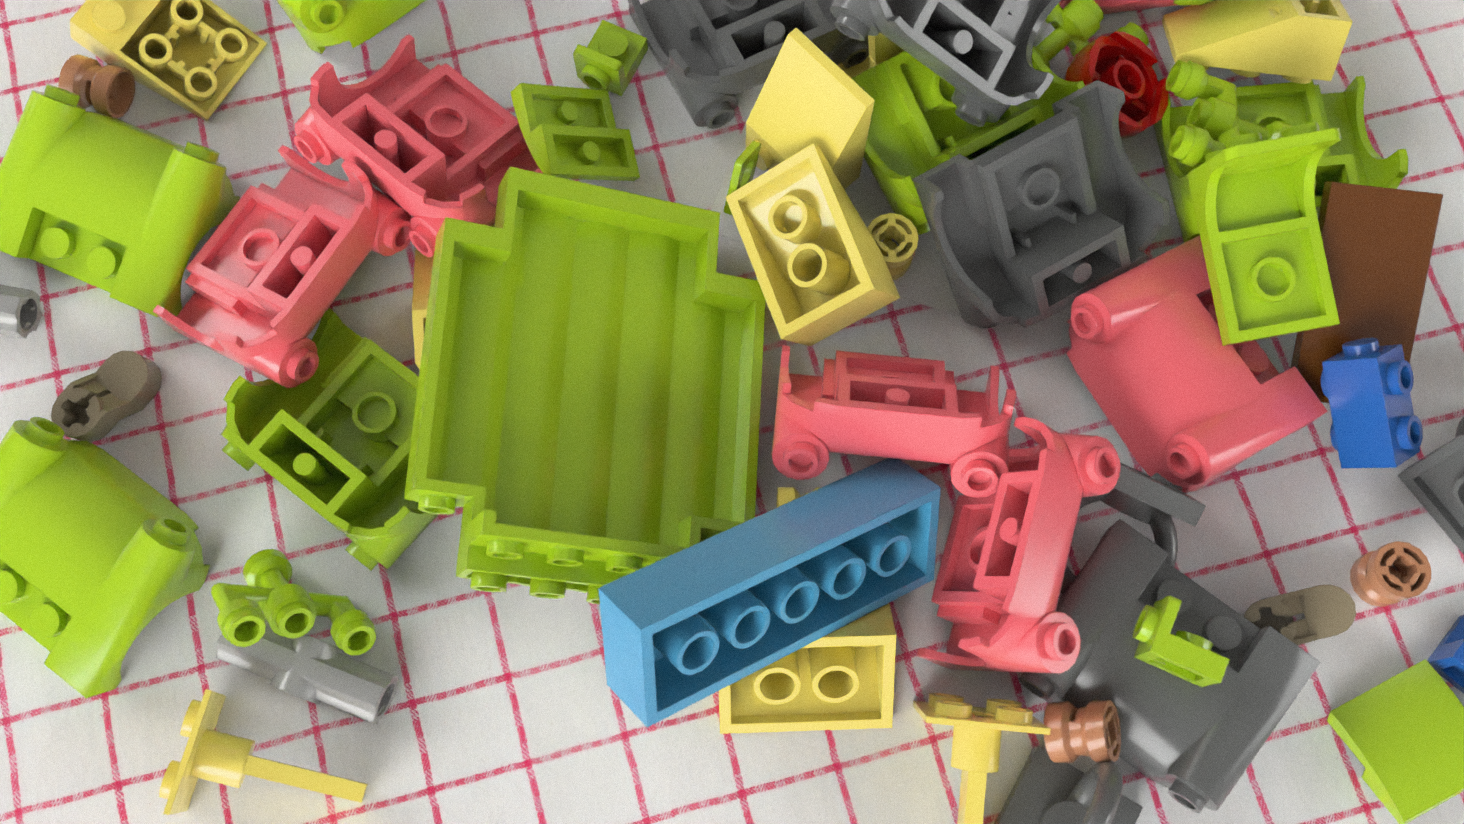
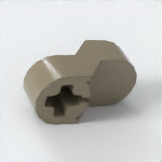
[51,351,162,442]
[1244,584,1356,645]

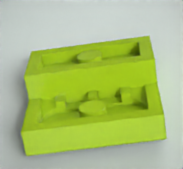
[510,83,640,181]
[1326,659,1464,824]

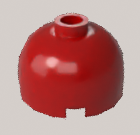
[1063,31,1169,139]

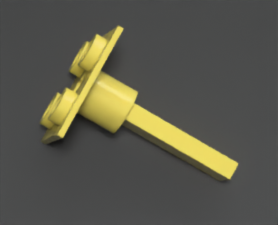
[159,689,368,815]
[913,693,1050,824]

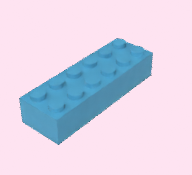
[598,458,941,727]

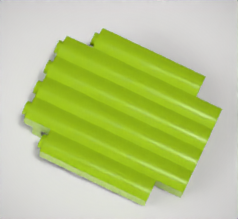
[404,166,766,605]

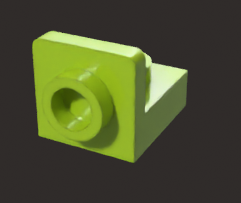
[573,20,648,97]
[1133,595,1230,687]

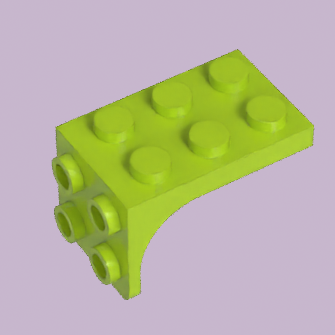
[1187,122,1341,346]

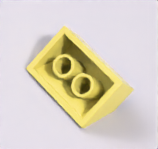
[719,603,896,734]

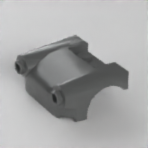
[628,0,869,129]
[830,0,1061,127]
[913,80,1170,328]
[1019,519,1321,813]

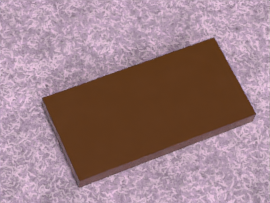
[1290,181,1443,403]

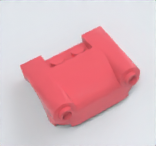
[294,34,542,257]
[153,145,412,388]
[1066,235,1328,493]
[772,345,1016,498]
[917,417,1121,674]

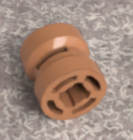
[58,54,135,118]
[1350,541,1431,607]
[1043,700,1121,763]

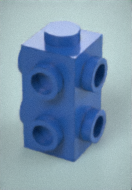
[1321,338,1423,468]

